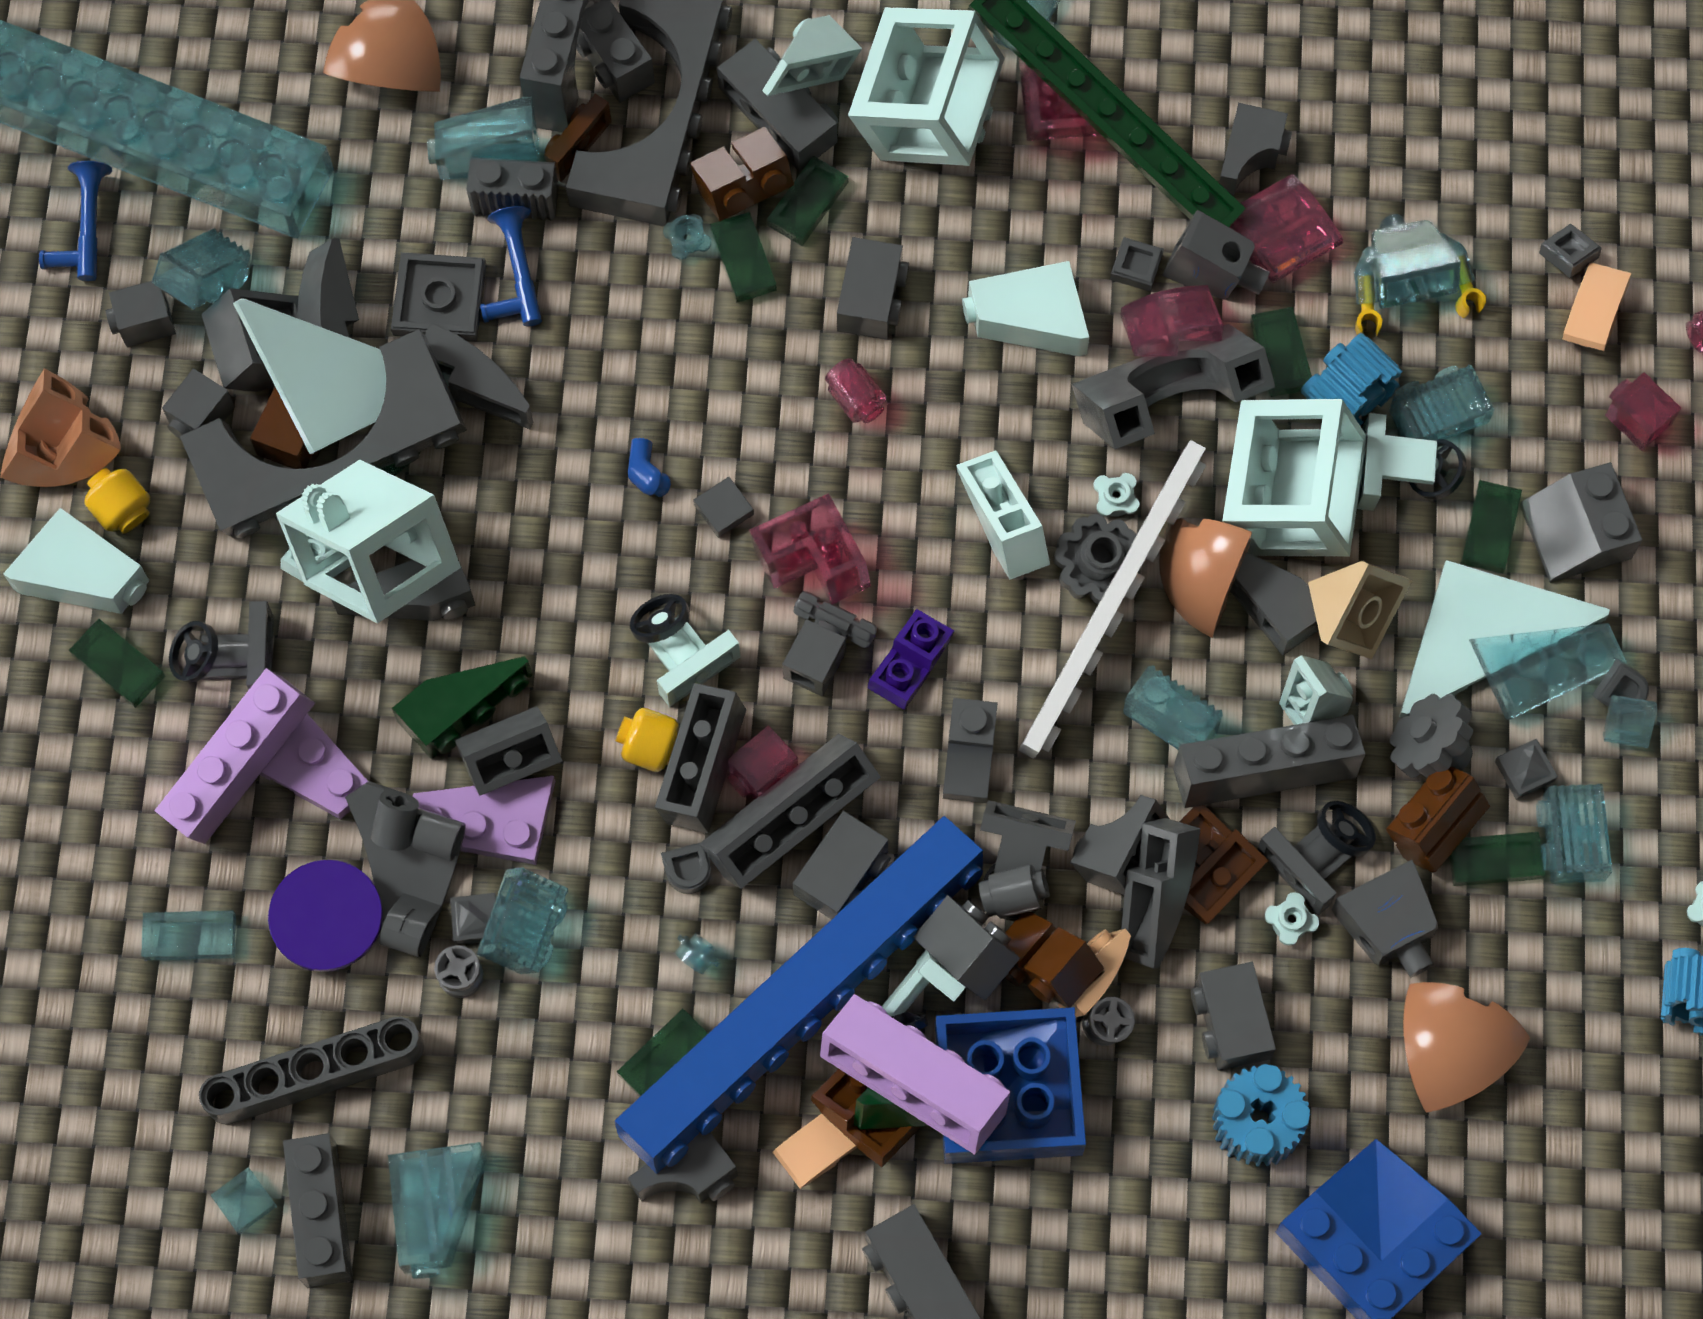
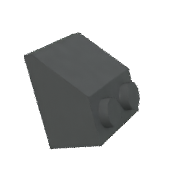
[201,288,298,392]
[1520,462,1642,583]

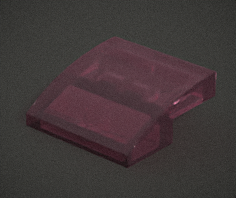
[1229,174,1343,283]
[1120,285,1224,356]

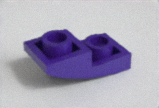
[867,609,954,710]

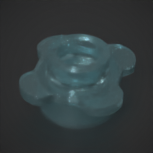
[663,214,711,260]
[675,933,720,975]

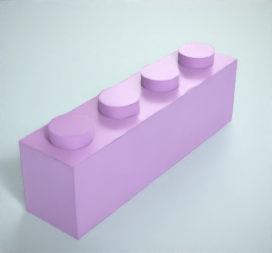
[154,668,315,844]
[820,994,1011,1155]

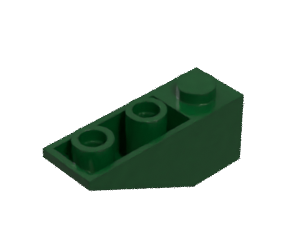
[392,656,533,759]

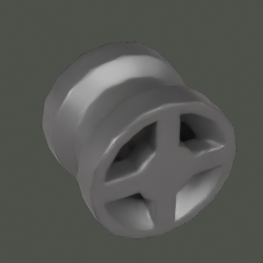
[434,945,484,998]
[1082,997,1135,1046]

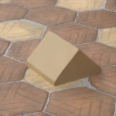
[1308,561,1412,659]

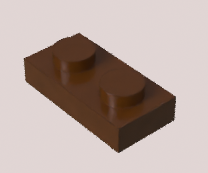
[544,93,612,182]

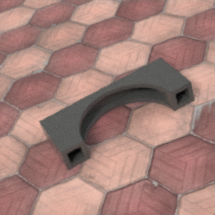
[566,0,732,227]
[180,329,467,538]

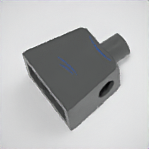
[1162,210,1270,299]
[1331,860,1438,978]

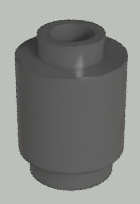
[979,864,1050,919]

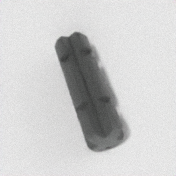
[793,591,877,648]

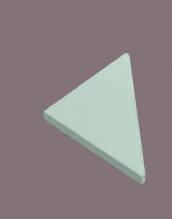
[233,298,451,454]
[1399,560,1610,718]

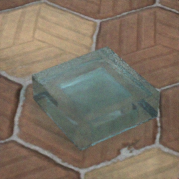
[1603,695,1658,748]
[210,1167,277,1235]

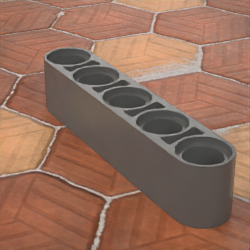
[199,1016,424,1125]

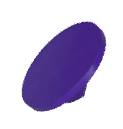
[268,860,383,972]

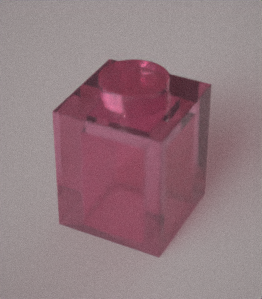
[1605,372,1681,451]
[728,725,798,800]

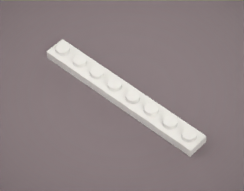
[1019,440,1206,759]

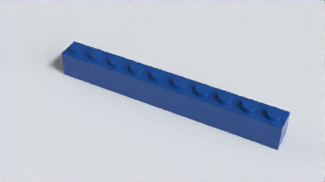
[615,816,983,1174]

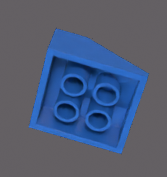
[935,1007,1086,1164]
[1275,1139,1482,1319]

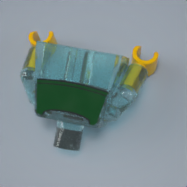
[1354,214,1486,336]

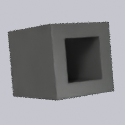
[105,279,176,347]
[162,368,235,439]
[782,619,846,697]

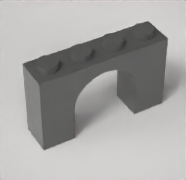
[519,0,601,133]
[1071,324,1275,449]

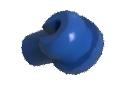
[628,438,671,497]

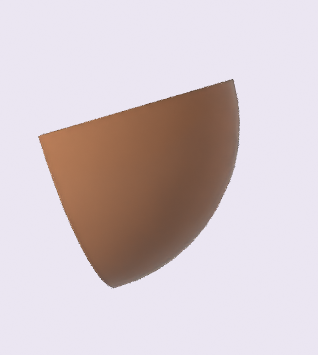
[323,0,441,92]
[0,368,121,487]
[1159,518,1252,638]
[1403,982,1530,1113]

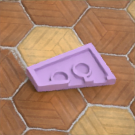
[259,714,368,819]
[413,776,555,865]

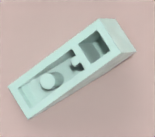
[762,15,862,96]
[956,450,1050,580]
[1279,655,1353,725]

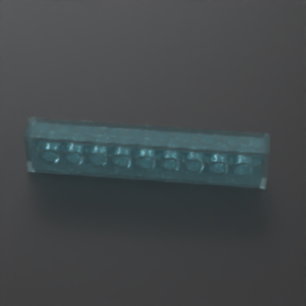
[0,20,334,239]

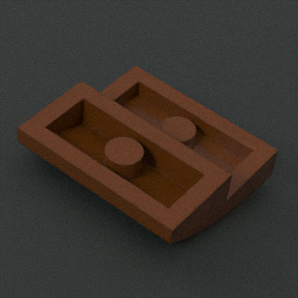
[1179,805,1268,925]
[811,1069,922,1167]

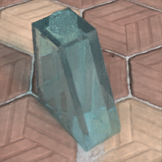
[427,97,540,179]
[388,1142,486,1279]

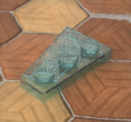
[1469,623,1627,720]

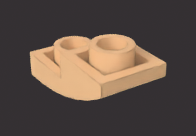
[1562,262,1631,351]
[1058,929,1131,1017]
[772,1114,857,1189]

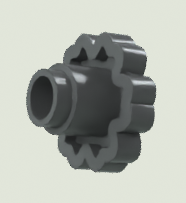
[1053,514,1141,604]
[1390,694,1473,778]

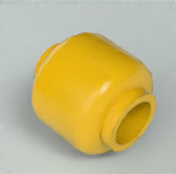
[84,468,150,534]
[615,708,679,772]

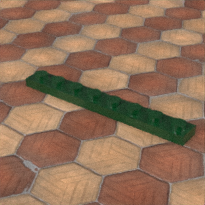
[968,0,1246,227]

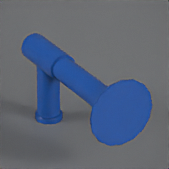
[39,161,113,281]
[480,206,542,327]

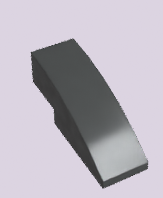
[297,238,359,337]
[425,323,534,430]
[1121,818,1201,968]

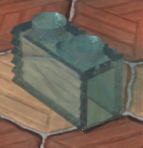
[152,228,251,310]
[1389,365,1495,440]
[1123,665,1223,750]
[1536,784,1612,883]
[477,867,568,974]

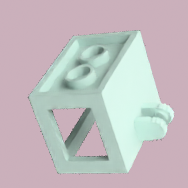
[848,7,1005,166]
[1222,399,1367,557]
[276,460,461,624]

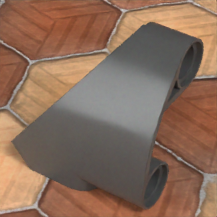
[345,781,466,958]

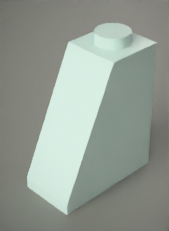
[962,261,1089,356]
[3,508,149,614]

